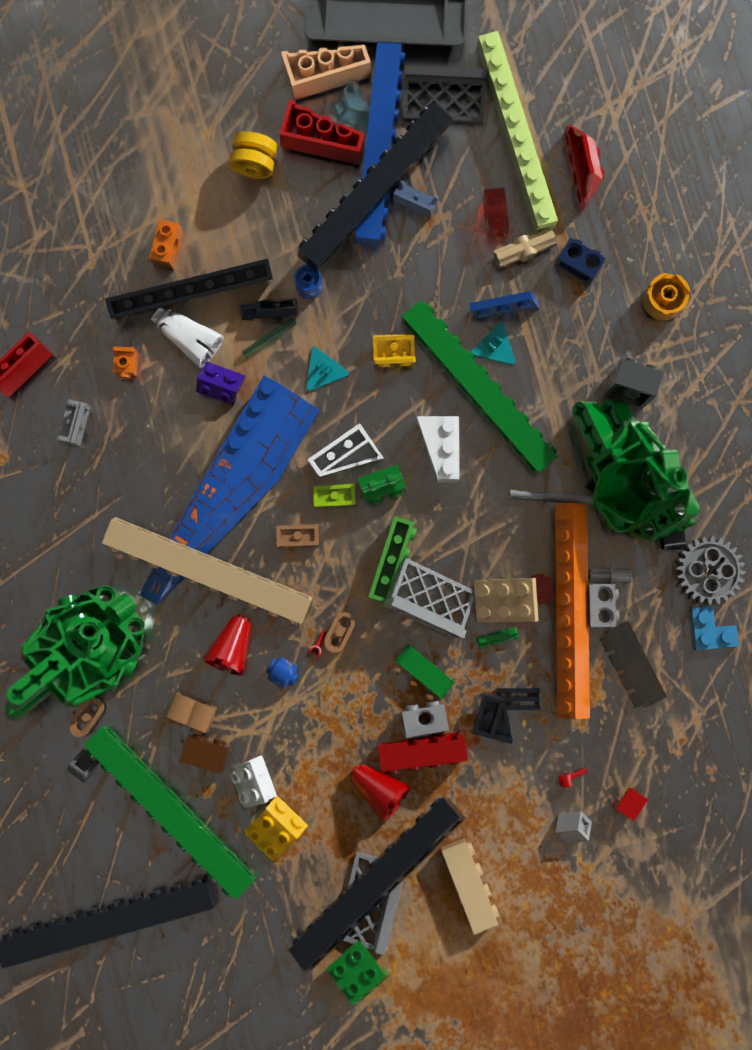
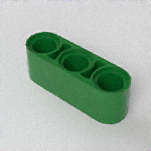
[395,644,455,699]

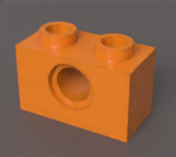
[149,219,183,270]

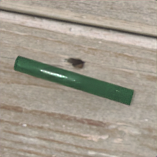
[241,318,296,358]

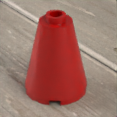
[202,614,252,676]
[350,764,411,822]

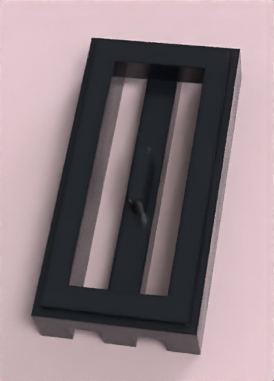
[496,688,540,710]

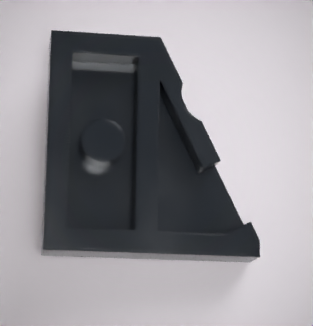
[472,692,513,744]

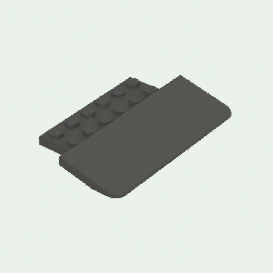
[304,0,468,46]

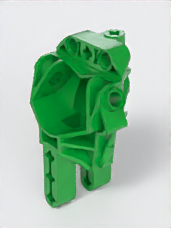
[572,400,699,540]
[5,586,145,721]

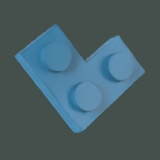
[690,606,739,650]

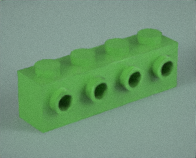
[368,516,417,603]

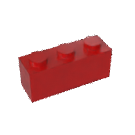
[0,331,53,398]

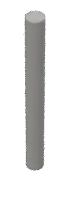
[509,490,593,504]

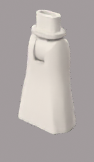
[151,307,224,369]

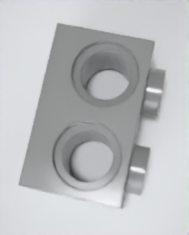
[588,584,619,627]

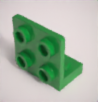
[327,940,391,1006]

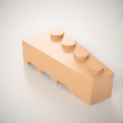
[281,45,372,100]

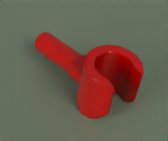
[306,631,326,661]
[559,767,588,788]

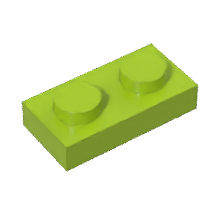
[313,484,356,508]

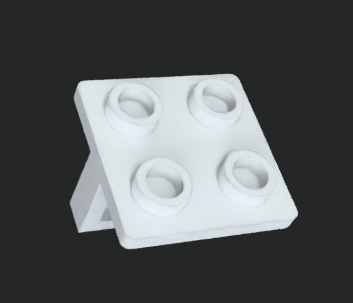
[229,755,277,808]

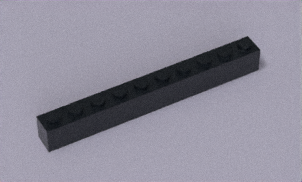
[298,102,453,273]
[288,797,466,971]
[0,877,217,969]

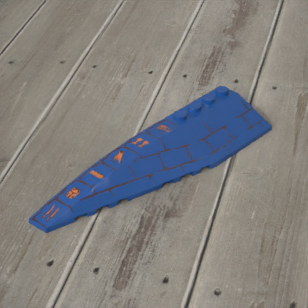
[139,375,320,605]

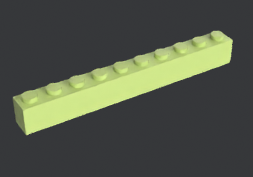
[477,31,558,234]

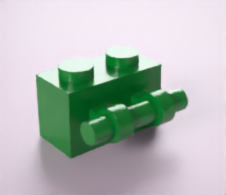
[358,465,406,506]

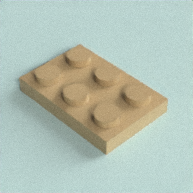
[474,578,539,623]

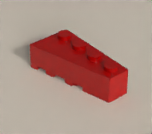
[279,99,364,165]
[378,731,469,774]

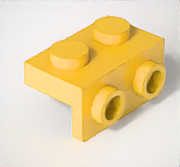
[373,334,416,367]

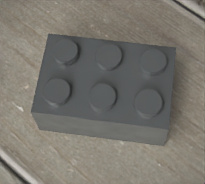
[603,358,664,409]

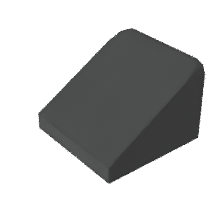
[67,749,99,783]

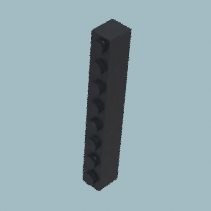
[105,258,273,319]

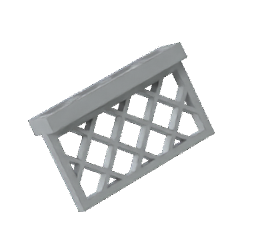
[383,558,475,639]
[342,852,404,955]

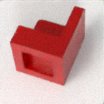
[612,787,648,821]

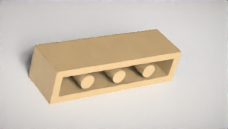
[441,838,500,935]

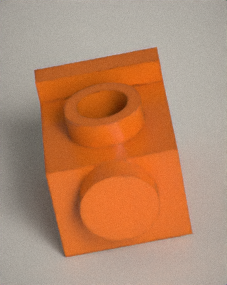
[113,347,138,379]

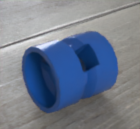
[294,265,322,299]

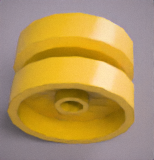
[228,131,278,178]

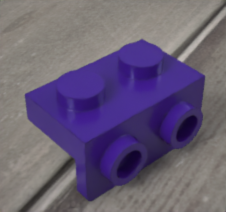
[196,362,245,405]

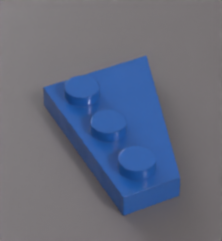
[469,291,540,317]

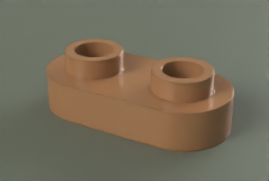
[324,612,355,653]
[69,697,104,737]

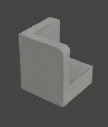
[555,811,592,844]

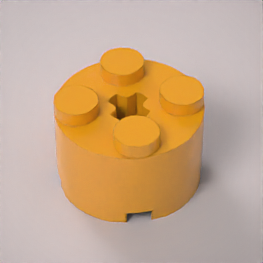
[642,273,690,321]

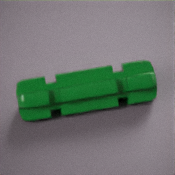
[477,627,518,648]

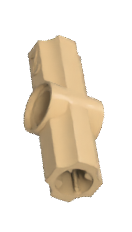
[493,228,557,268]

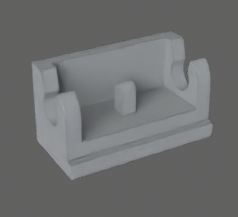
[56,399,90,446]

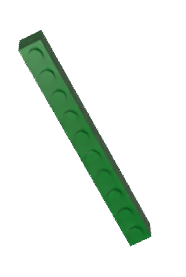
[402,300,558,475]
[83,725,256,900]

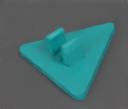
[471,322,515,365]
[306,347,349,391]

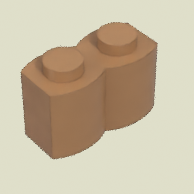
[166,692,218,735]

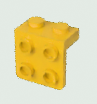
[244,796,308,861]

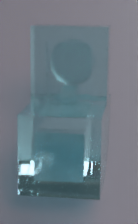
[332,80,370,125]

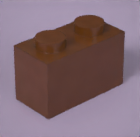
[180,733,231,773]

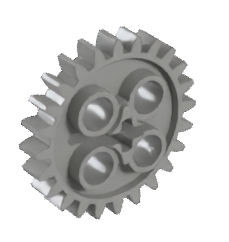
[675,536,746,605]

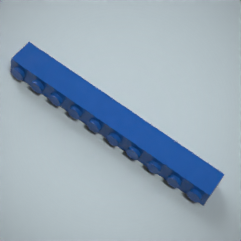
[355,42,405,246]

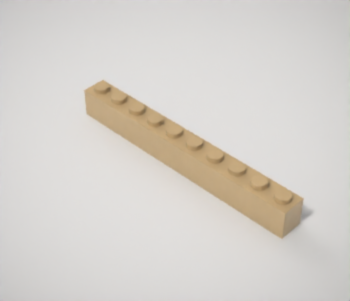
[102,517,312,625]

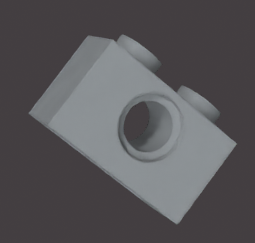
[402,700,449,738]

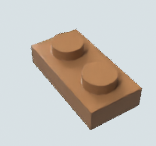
[276,524,319,547]

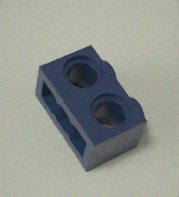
[555,237,606,285]

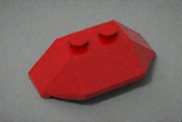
[563,125,605,211]

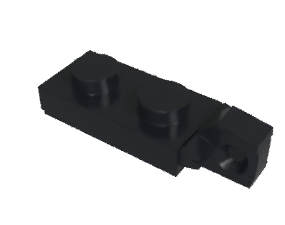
[240,298,298,321]

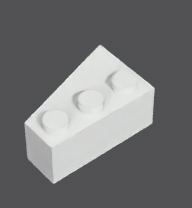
[416,416,459,483]
[307,423,383,477]

